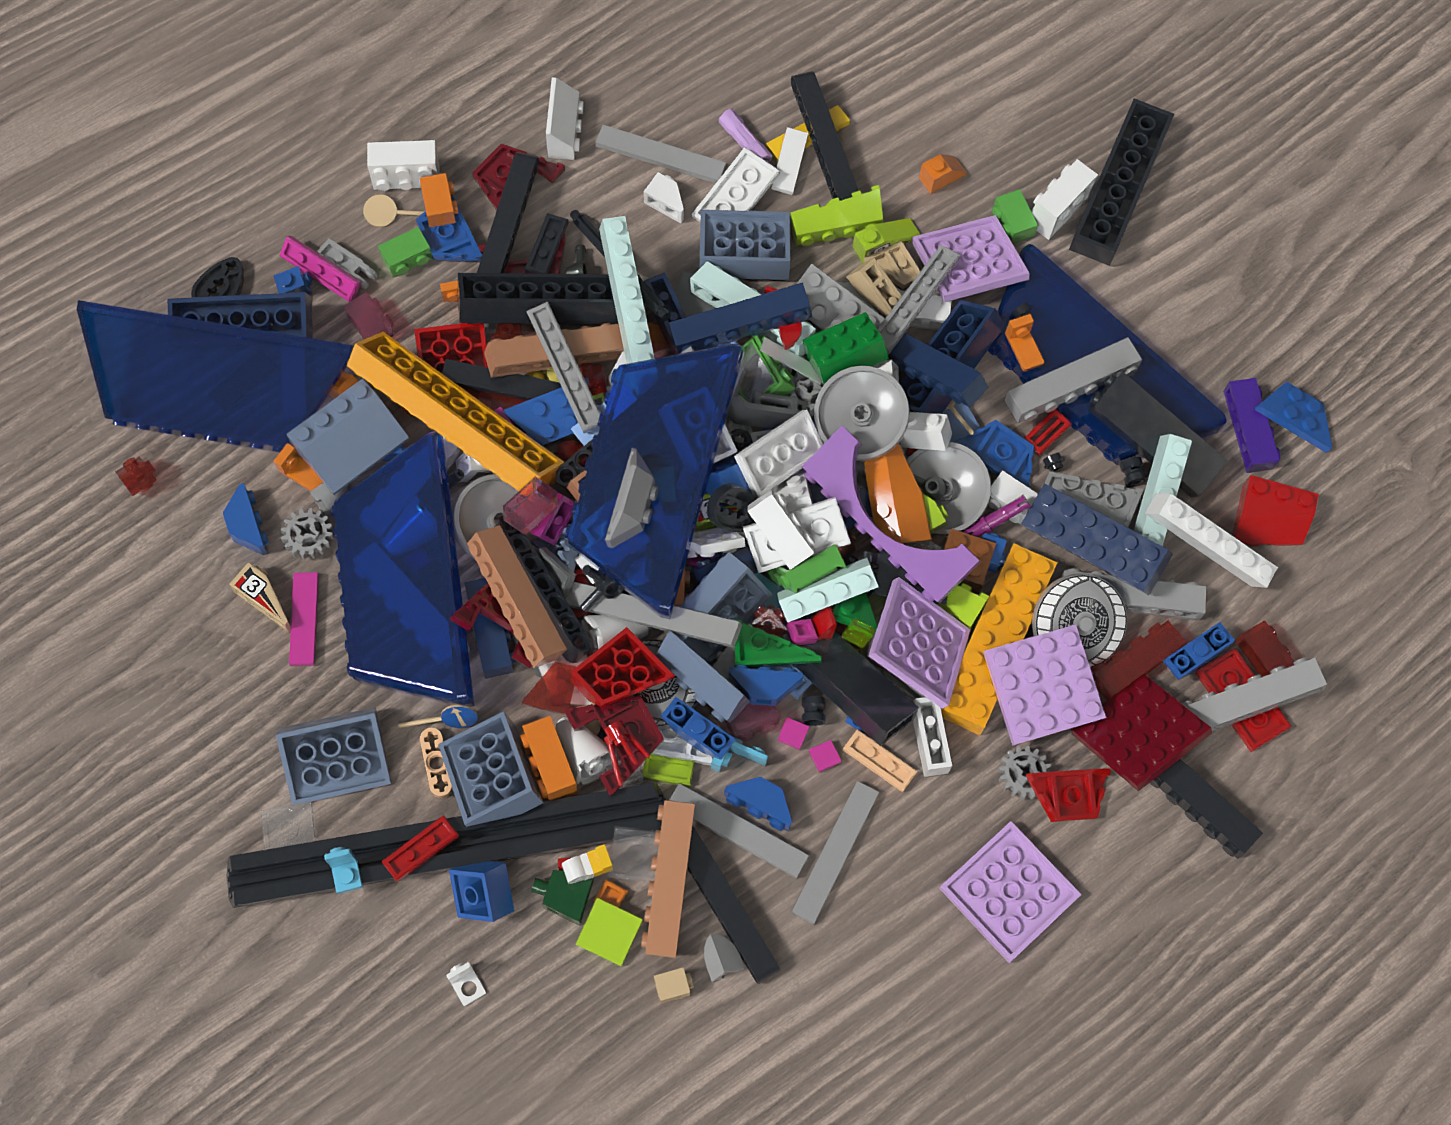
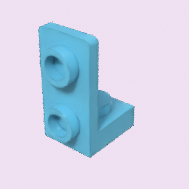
[711,737,768,772]
[324,847,363,894]

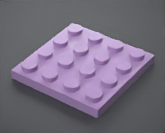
[913,215,1029,302]
[868,577,971,709]
[983,625,1106,746]
[939,821,1081,963]

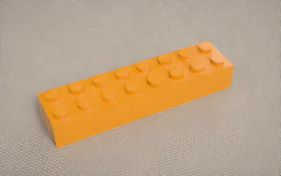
[940,543,1057,736]

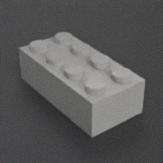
[797,263,885,330]

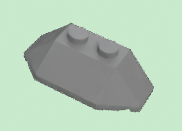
[605,448,659,548]

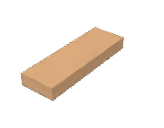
[843,729,917,792]

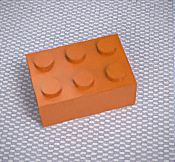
[520,716,578,801]

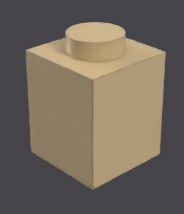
[654,967,694,1004]

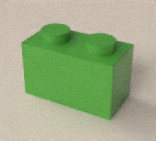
[992,189,1038,244]
[378,227,433,278]

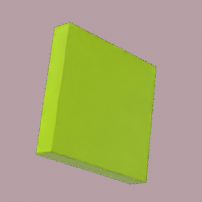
[576,898,644,966]

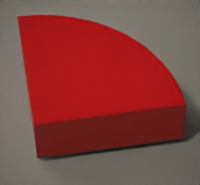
[778,322,802,350]

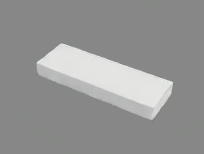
[771,127,808,195]

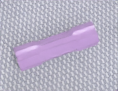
[719,109,772,163]

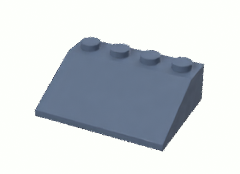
[699,209,790,280]
[287,378,409,495]
[673,552,773,666]
[276,707,391,806]
[438,711,543,827]

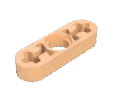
[420,728,453,799]

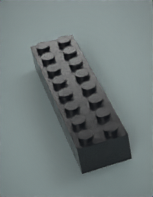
[1069,98,1174,266]
[457,273,645,325]

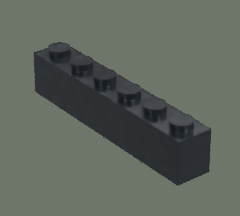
[1150,759,1263,859]

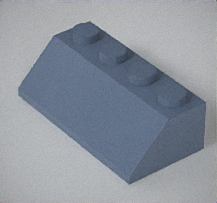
[655,631,750,724]

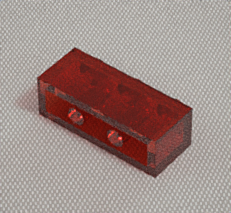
[1235,620,1294,677]

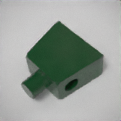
[531,870,594,925]

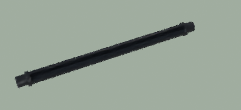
[570,210,671,321]

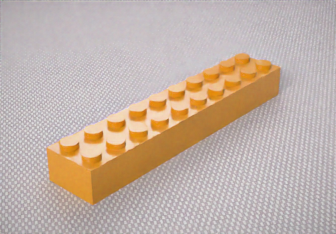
[347,331,565,499]

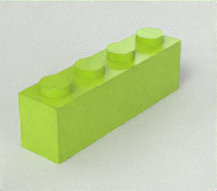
[790,185,883,246]
[935,583,989,629]

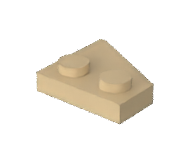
[864,241,921,289]

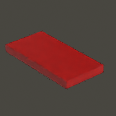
[1195,648,1292,752]

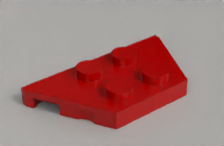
[1026,768,1111,822]

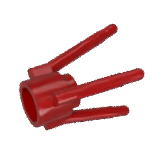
[604,720,650,786]

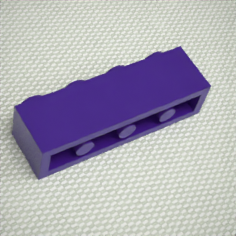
[1223,378,1280,473]

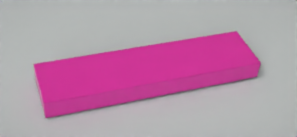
[279,235,361,302]
[289,572,319,666]

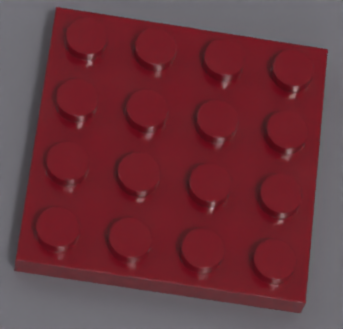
[1071,673,1212,792]

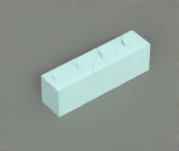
[777,558,878,622]

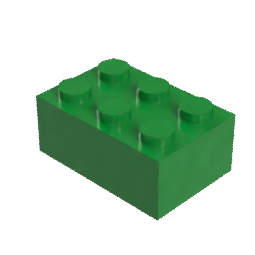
[802,312,889,385]

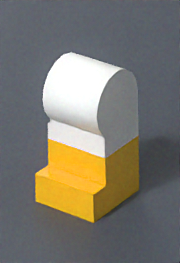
[562,844,613,884]

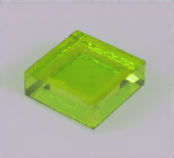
[842,618,875,648]

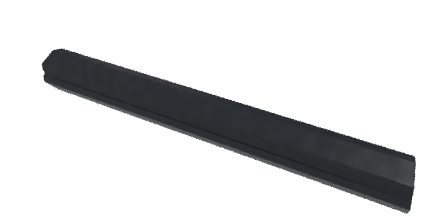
[226,782,666,908]

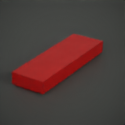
[381,815,459,883]

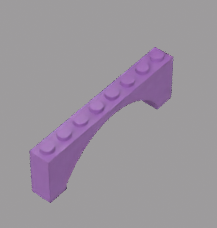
[802,426,981,603]

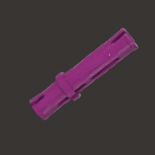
[962,494,1031,537]

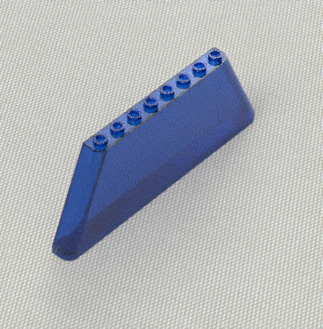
[988,244,1227,465]
[76,300,354,452]
[565,344,744,620]
[332,431,475,707]

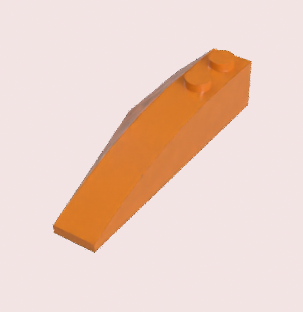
[864,444,932,545]

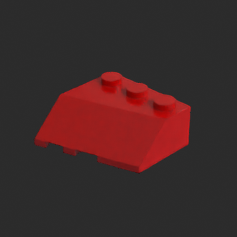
[414,323,488,373]
[1232,475,1319,547]
[570,627,675,707]

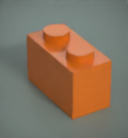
[419,173,458,228]

